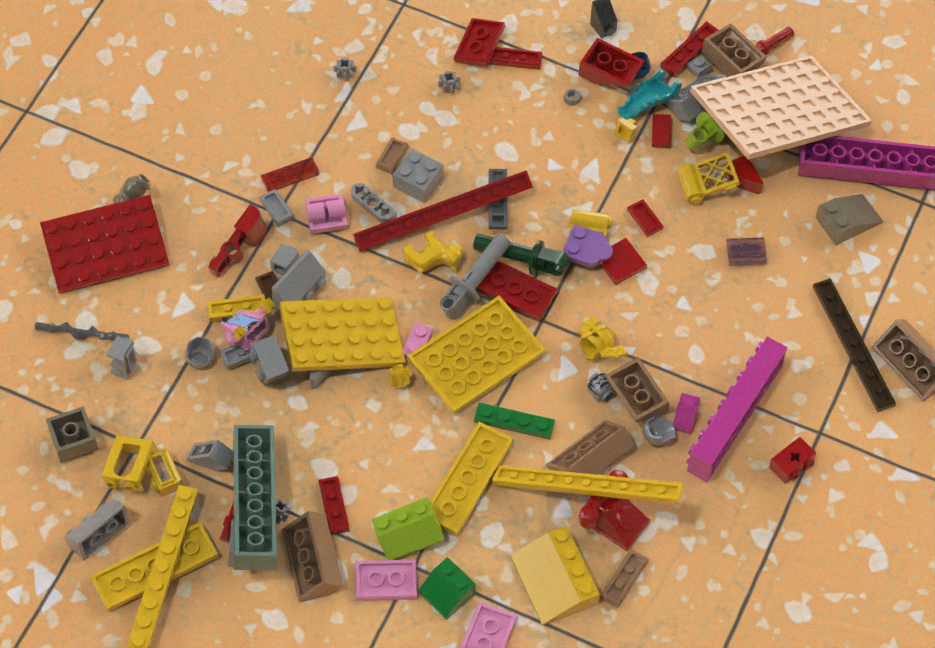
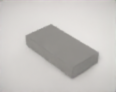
[259,189,294,227]

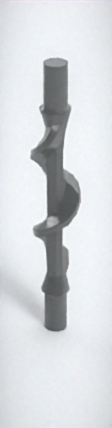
[35,322,129,341]

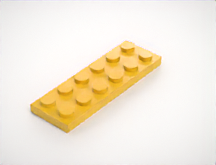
[431,422,514,536]
[90,522,219,612]

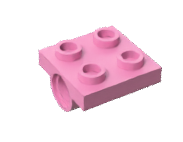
[305,194,348,234]

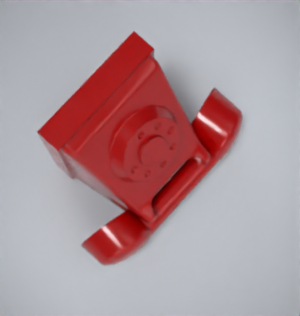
[578,470,651,552]

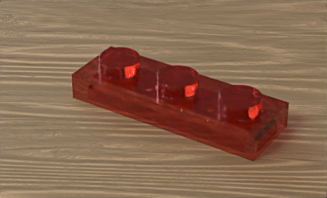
[261,157,319,192]

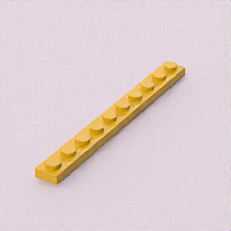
[492,465,685,504]
[126,485,199,648]

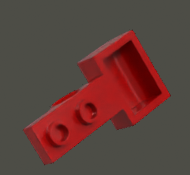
[208,204,267,278]

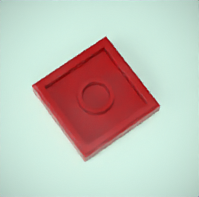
[600,238,647,285]

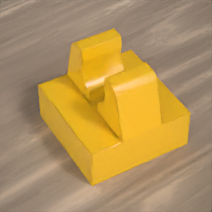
[614,117,637,143]

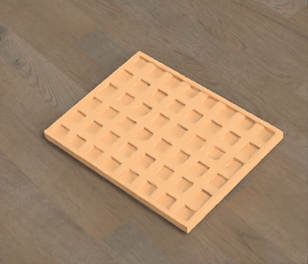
[690,55,872,160]

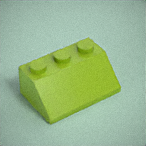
[372,497,445,560]

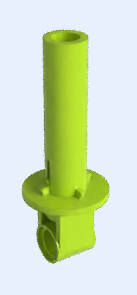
[686,112,725,150]

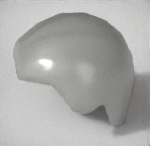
[642,416,676,446]

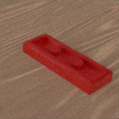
[489,47,542,70]
[318,476,350,535]

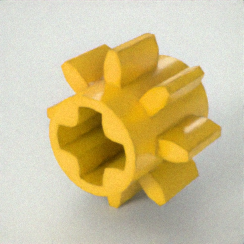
[387,364,413,388]

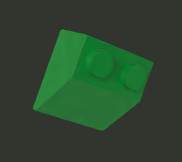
[418,557,476,620]

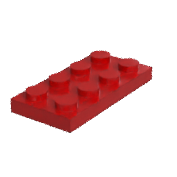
[475,261,558,321]

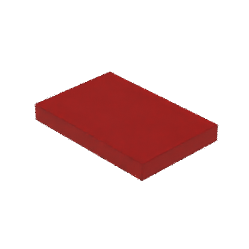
[453,18,505,66]

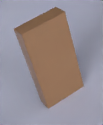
[376,137,408,174]

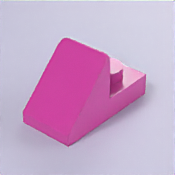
[673,393,700,434]

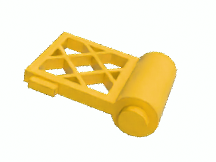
[676,152,740,205]
[568,209,613,264]

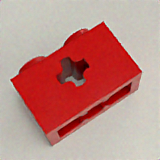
[769,437,816,484]

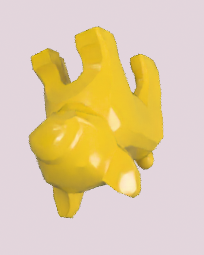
[403,230,464,274]

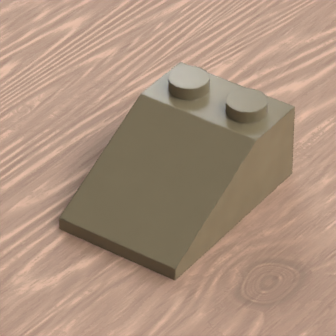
[816,194,883,245]

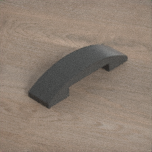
[488,169,508,230]

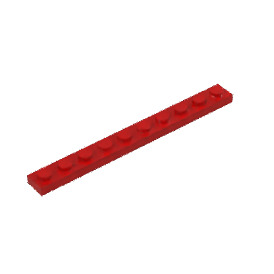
[352,170,533,251]

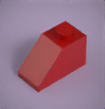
[725,156,763,194]

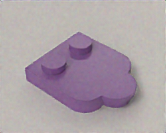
[563,224,613,267]

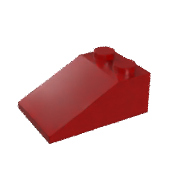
[578,38,645,88]

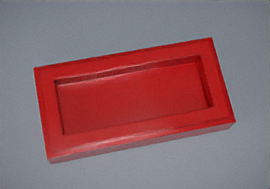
[652,114,671,148]
[627,199,663,237]

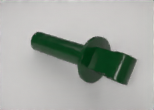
[473,233,570,276]

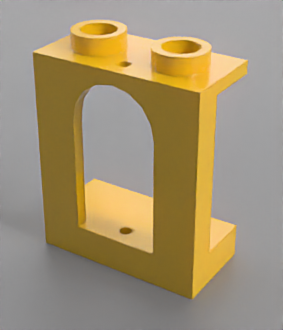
[101,435,158,492]

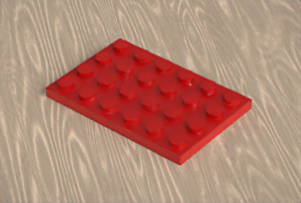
[40,195,170,294]

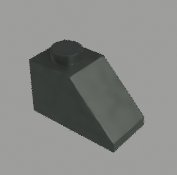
[590,0,617,39]

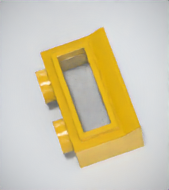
[145,447,183,497]

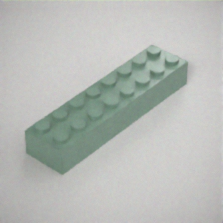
[233,425,277,570]

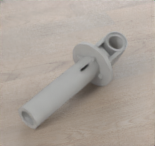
[440,233,511,319]

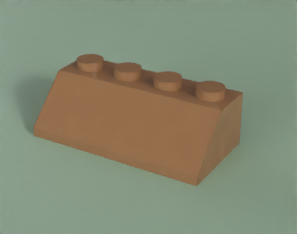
[872,319,935,401]
[546,420,635,475]
[282,511,343,602]

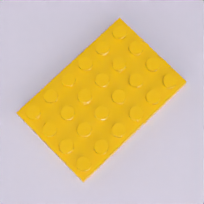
[407,296,546,415]
[279,297,406,372]

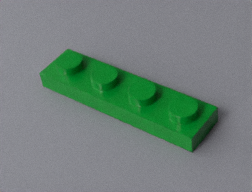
[474,402,555,440]

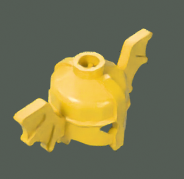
[578,316,628,361]

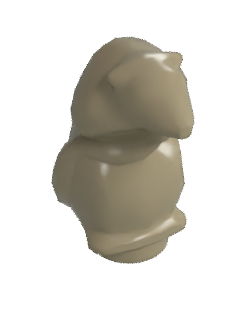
[113,174,151,204]

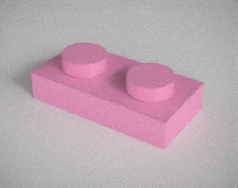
[403,322,433,358]

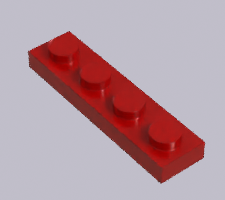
[660,21,718,77]

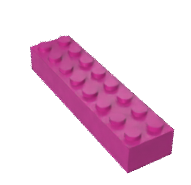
[798,136,935,190]
[686,336,788,483]

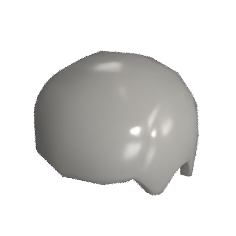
[185,337,215,368]

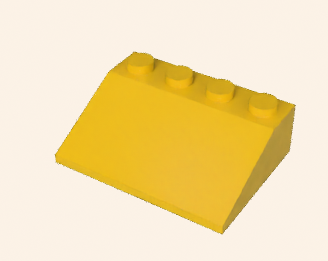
[510,526,600,626]

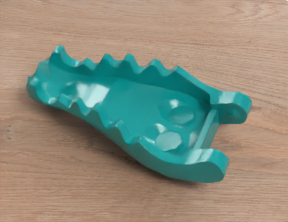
[617,70,682,120]

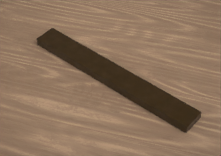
[813,278,896,412]

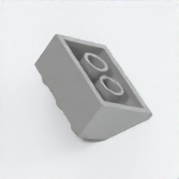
[663,74,723,122]
[272,249,326,313]
[65,498,129,561]

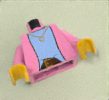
[220,298,275,350]

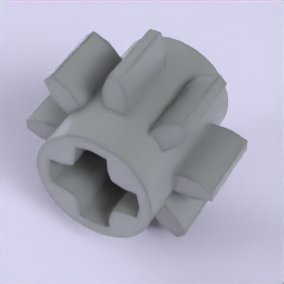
[334,57,356,80]
[438,71,460,94]
[275,498,290,524]

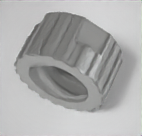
[564,88,580,106]

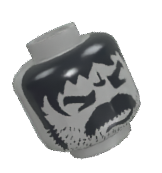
[587,373,615,402]

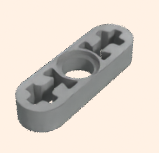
[351,183,394,223]

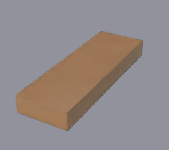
[600,549,649,609]

